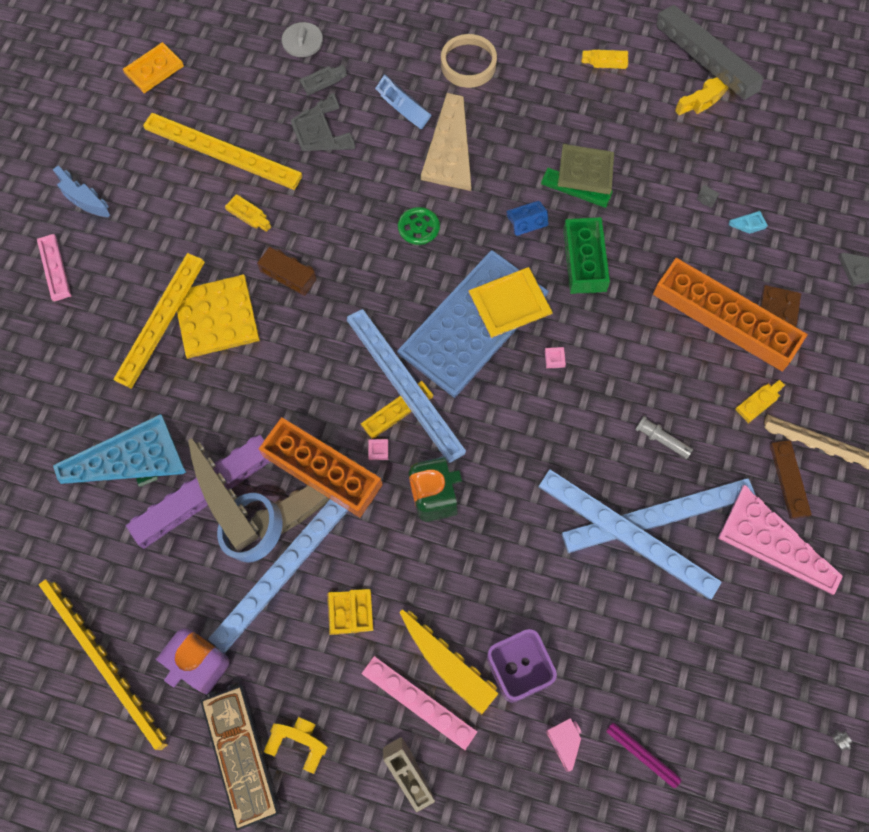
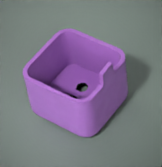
[487,629,557,703]

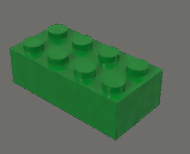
[563,217,610,294]

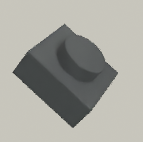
[696,185,720,208]

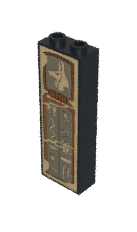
[200,683,282,831]

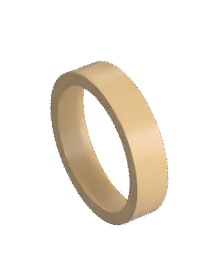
[441,34,497,88]

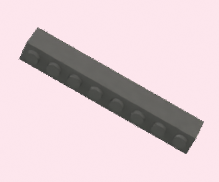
[656,5,764,100]

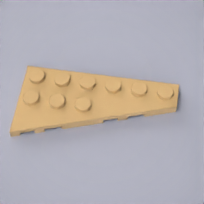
[421,93,471,191]

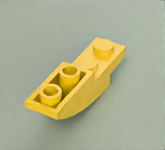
[675,77,729,115]

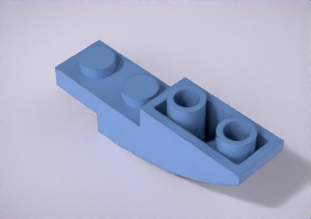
[375,74,432,129]
[53,166,110,217]

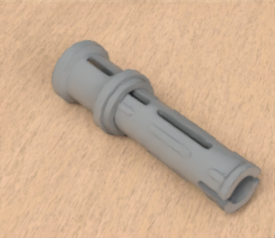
[635,415,693,459]

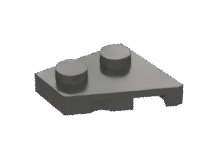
[838,253,869,286]

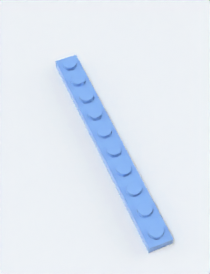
[347,309,466,463]
[538,470,722,599]
[562,478,756,553]
[208,499,348,653]

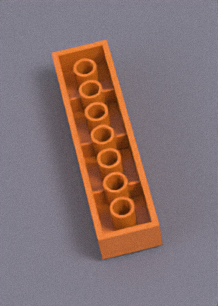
[653,258,808,372]

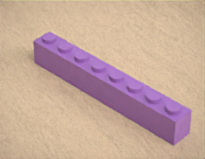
[126,435,270,549]

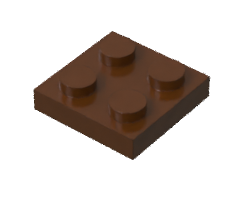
[760,285,801,327]

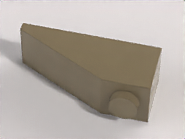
[383,737,435,813]

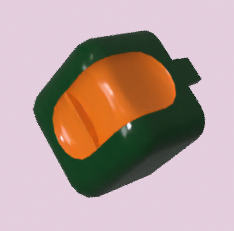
[408,456,462,522]

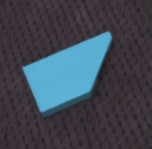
[728,211,768,234]

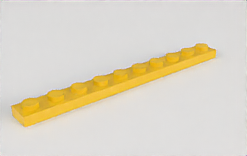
[143,113,303,190]
[39,579,168,750]

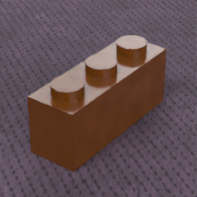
[257,247,317,296]

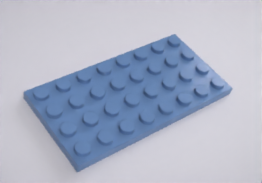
[397,250,548,398]

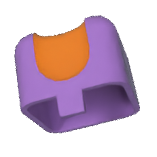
[156,628,229,695]

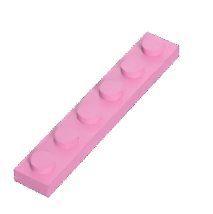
[362,656,477,750]

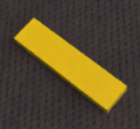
[361,381,433,440]

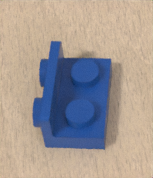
[506,201,548,236]

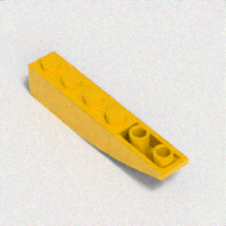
[400,609,498,715]

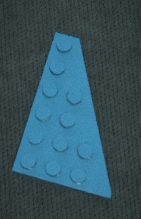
[53,414,186,484]

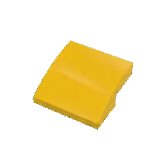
[327,589,373,635]

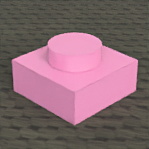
[544,347,566,368]
[368,439,388,460]

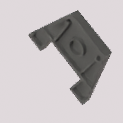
[291,93,355,151]

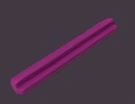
[606,723,681,788]

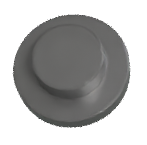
[831,729,852,751]

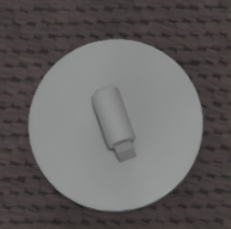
[282,22,323,57]

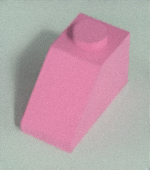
[546,718,581,772]

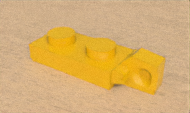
[582,50,628,69]
[225,194,271,232]
[735,380,785,424]

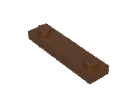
[770,440,812,519]

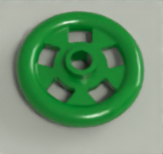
[398,207,440,245]

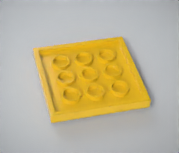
[177,274,260,359]

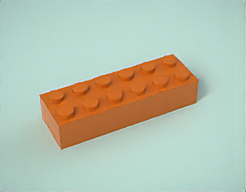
[258,417,382,518]

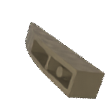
[188,438,259,551]
[251,460,357,539]

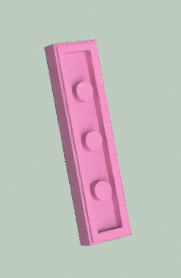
[37,234,71,301]

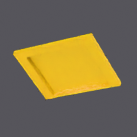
[468,267,552,338]

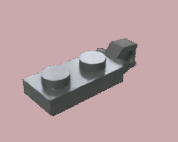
[300,65,347,96]

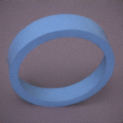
[217,493,283,562]

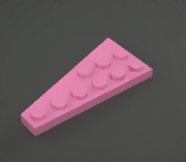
[718,485,843,595]

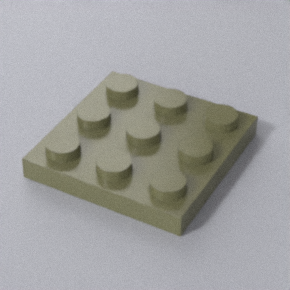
[558,144,614,194]

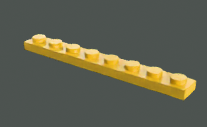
[113,253,205,389]

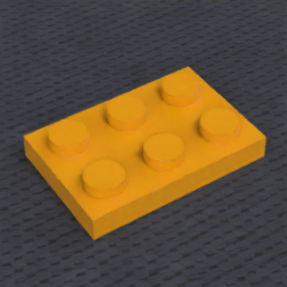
[123,42,184,93]

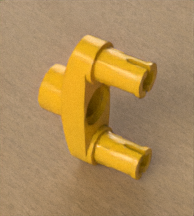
[263,717,328,774]

